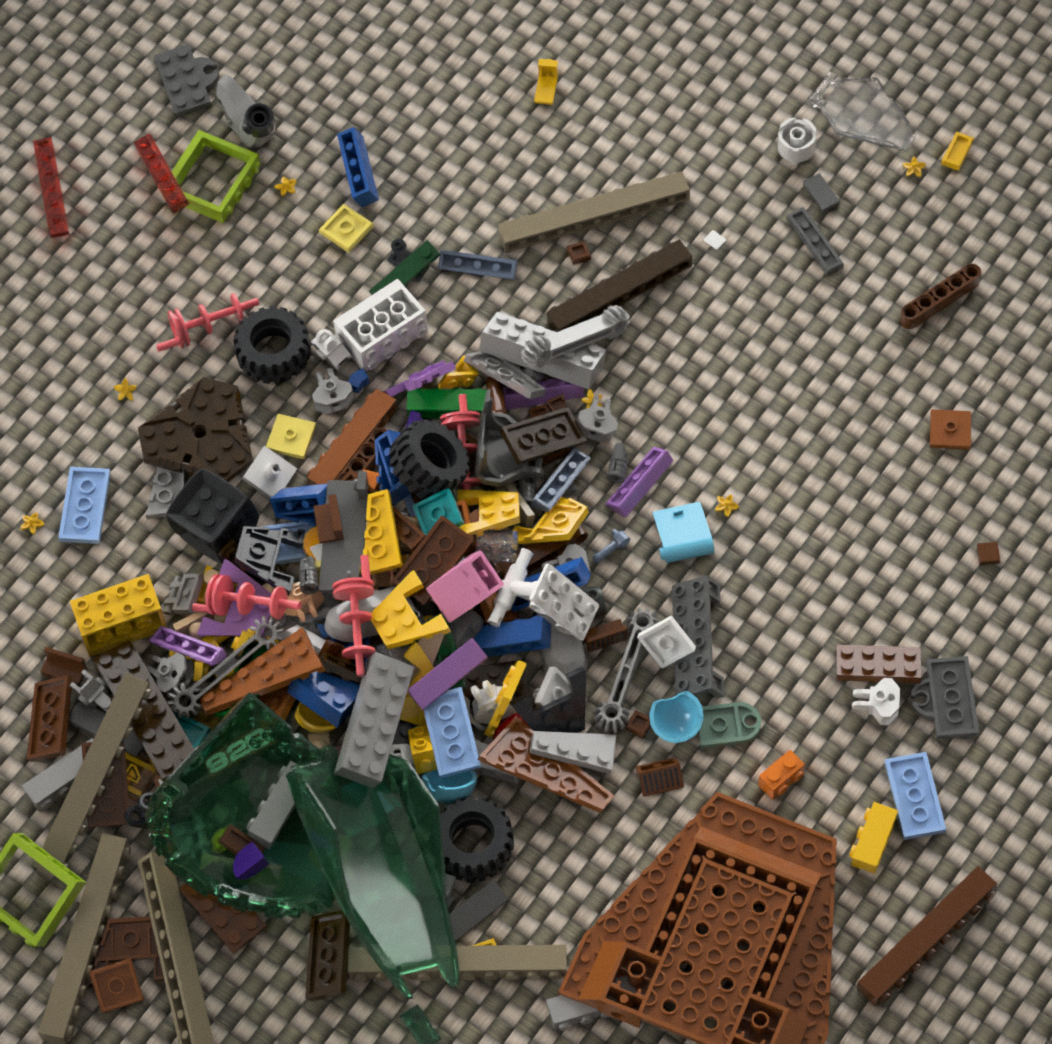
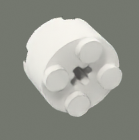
[777,118,817,164]

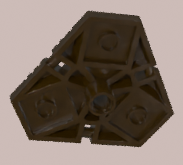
[138,377,253,482]

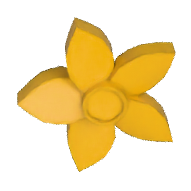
[902,156,926,177]
[274,177,297,197]
[113,378,137,400]
[581,389,602,409]
[715,494,739,517]
[20,512,45,535]

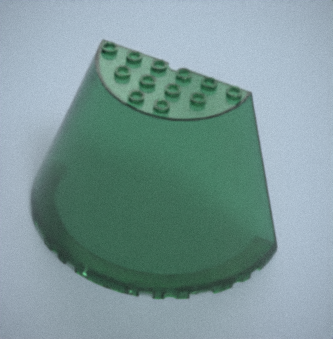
[145,692,342,918]

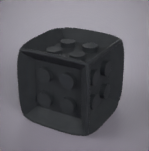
[166,469,259,564]

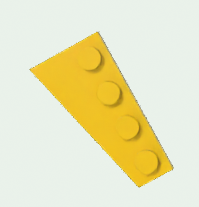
[361,489,403,575]

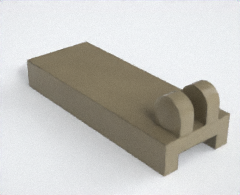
[496,483,535,529]

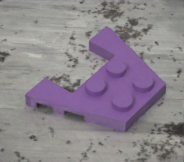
[382,360,456,397]
[197,559,272,637]

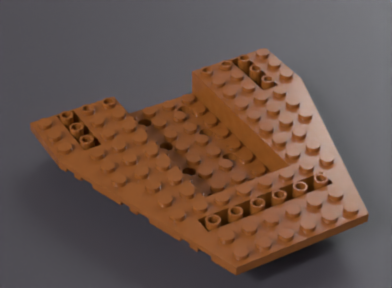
[558,792,837,1044]

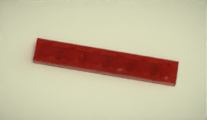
[133,133,190,214]
[33,137,70,239]

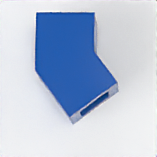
[348,368,370,394]

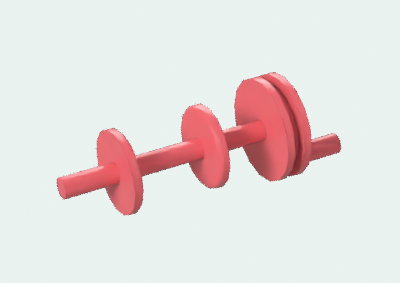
[156,293,260,352]
[440,394,482,506]
[332,555,375,676]
[192,574,301,620]

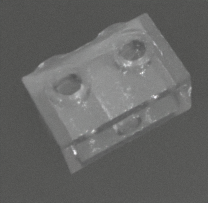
[475,530,518,562]

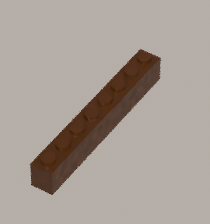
[857,866,997,1006]

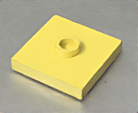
[319,204,374,253]
[266,414,316,460]

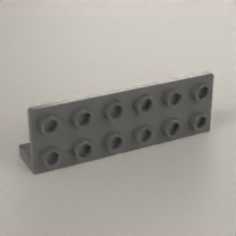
[319,471,369,592]
[672,575,725,699]

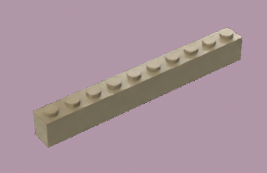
[498,171,690,253]
[34,672,151,877]
[38,833,131,1044]
[138,852,214,1044]
[348,945,567,982]

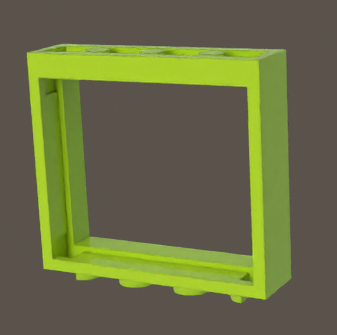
[161,130,261,223]
[0,833,86,948]

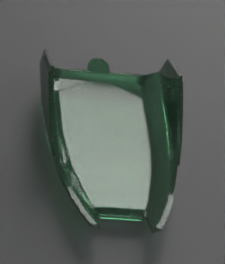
[286,745,459,999]

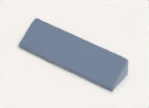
[438,250,519,280]
[530,447,591,512]

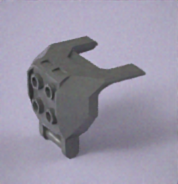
[475,389,544,487]

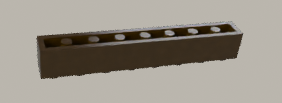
[546,239,692,332]

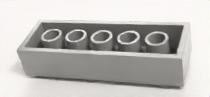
[479,312,607,389]
[334,652,414,788]

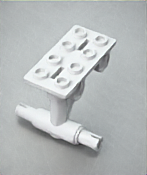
[487,548,599,640]

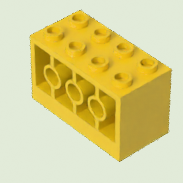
[70,574,167,657]

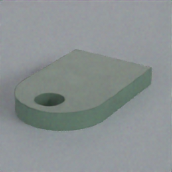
[699,702,761,749]

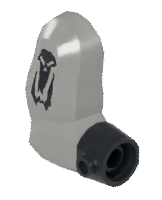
[216,74,276,148]

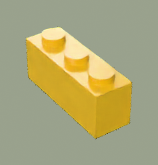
[849,802,898,874]

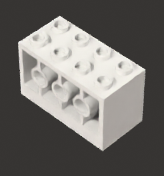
[333,279,428,372]

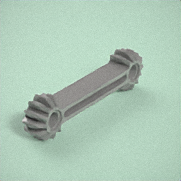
[521,305,630,370]
[594,607,660,734]
[167,616,284,718]

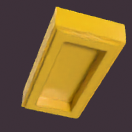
[941,132,974,171]

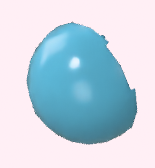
[649,691,704,743]
[422,770,477,805]

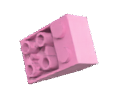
[426,551,504,623]

